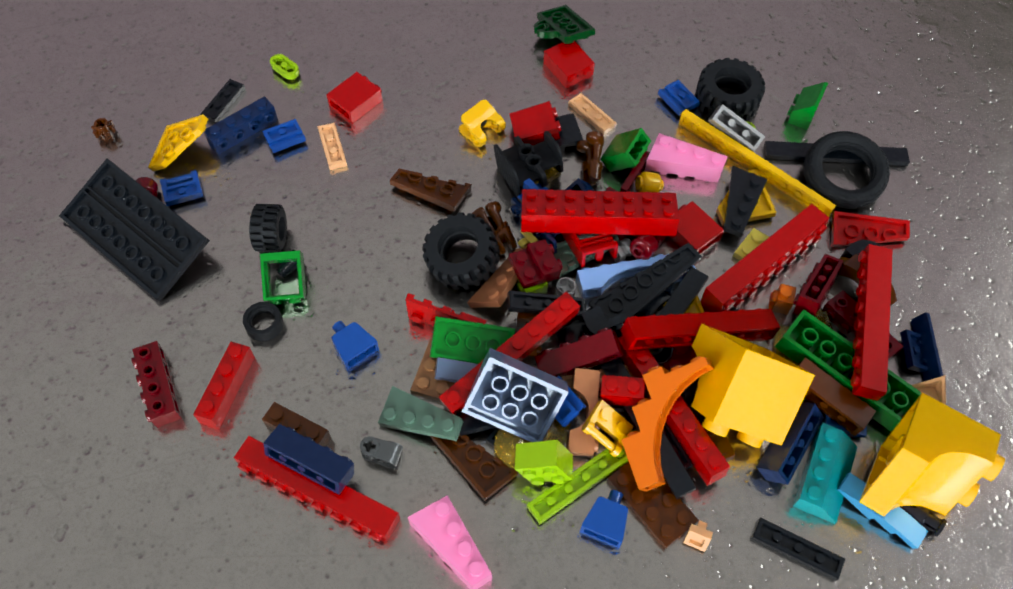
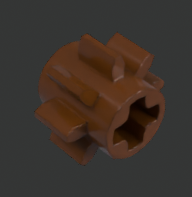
[91,118,116,140]

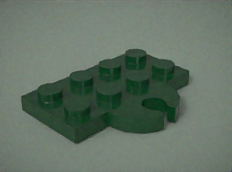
[534,5,595,44]

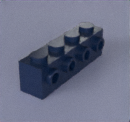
[204,96,278,155]
[757,402,824,485]
[263,424,354,495]

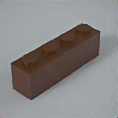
[798,357,876,436]

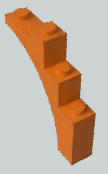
[621,356,714,492]

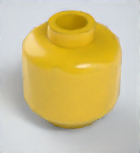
[635,172,664,192]

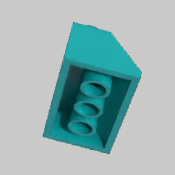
[792,423,858,524]

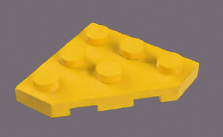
[148,114,208,172]
[716,169,777,227]

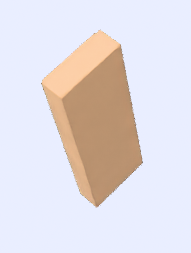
[568,93,617,136]
[317,122,347,170]

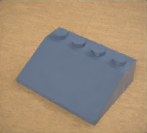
[462,348,569,442]

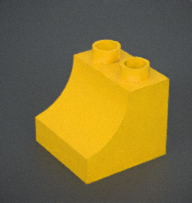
[691,324,815,448]
[859,392,1005,516]

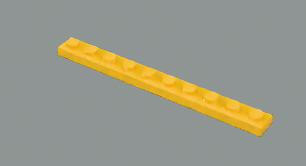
[679,109,836,217]

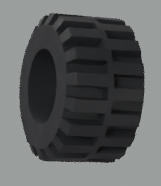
[249,204,287,252]

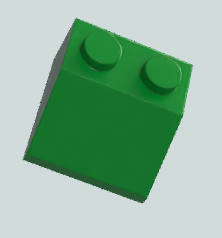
[787,82,828,130]

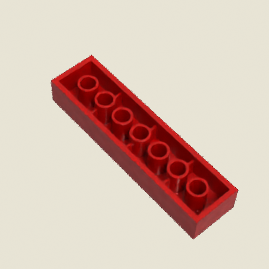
[521,189,679,236]
[700,204,829,312]

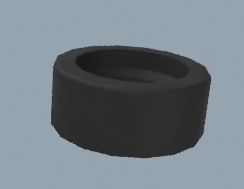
[242,302,283,341]

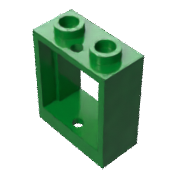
[260,250,307,305]

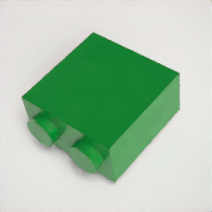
[600,128,651,172]

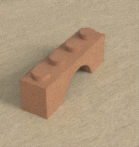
[566,368,602,458]

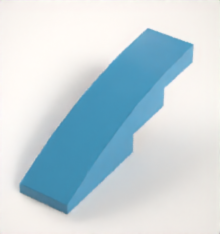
[837,473,928,549]

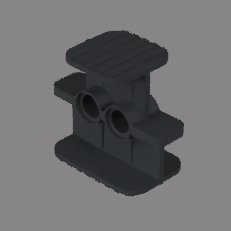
[494,131,563,196]

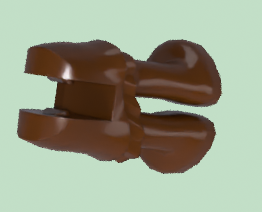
[577,131,604,187]
[472,202,517,255]

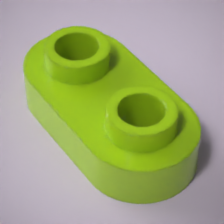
[270,54,300,80]

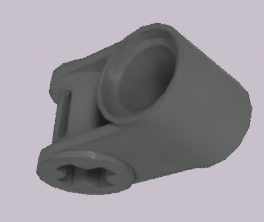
[360,436,403,469]

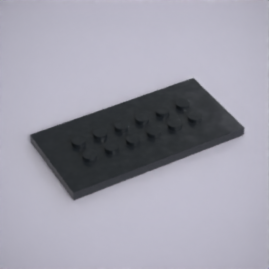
[59,158,210,301]

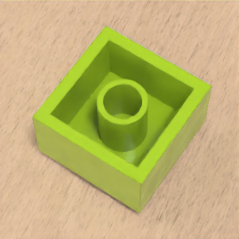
[515,440,573,485]

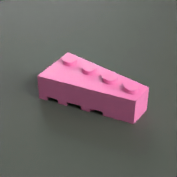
[644,133,728,183]
[408,495,492,589]

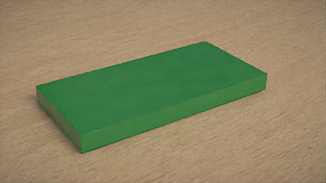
[429,316,515,364]

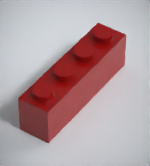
[193,342,255,430]

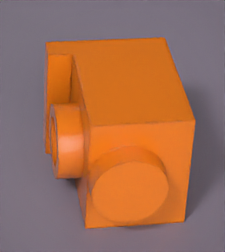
[768,284,797,315]

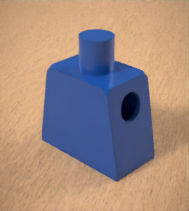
[331,321,379,371]
[580,490,628,548]

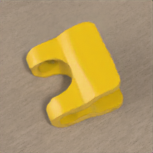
[459,100,506,148]

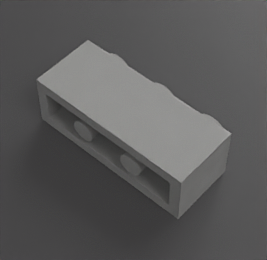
[707,104,765,152]

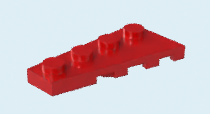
[831,211,910,248]
[405,293,487,326]

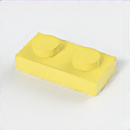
[733,228,769,261]

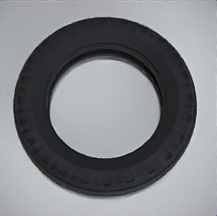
[804,131,890,209]

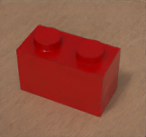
[601,375,646,406]

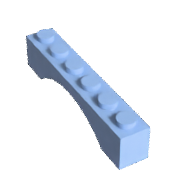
[576,254,696,299]

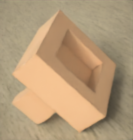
[683,520,713,552]

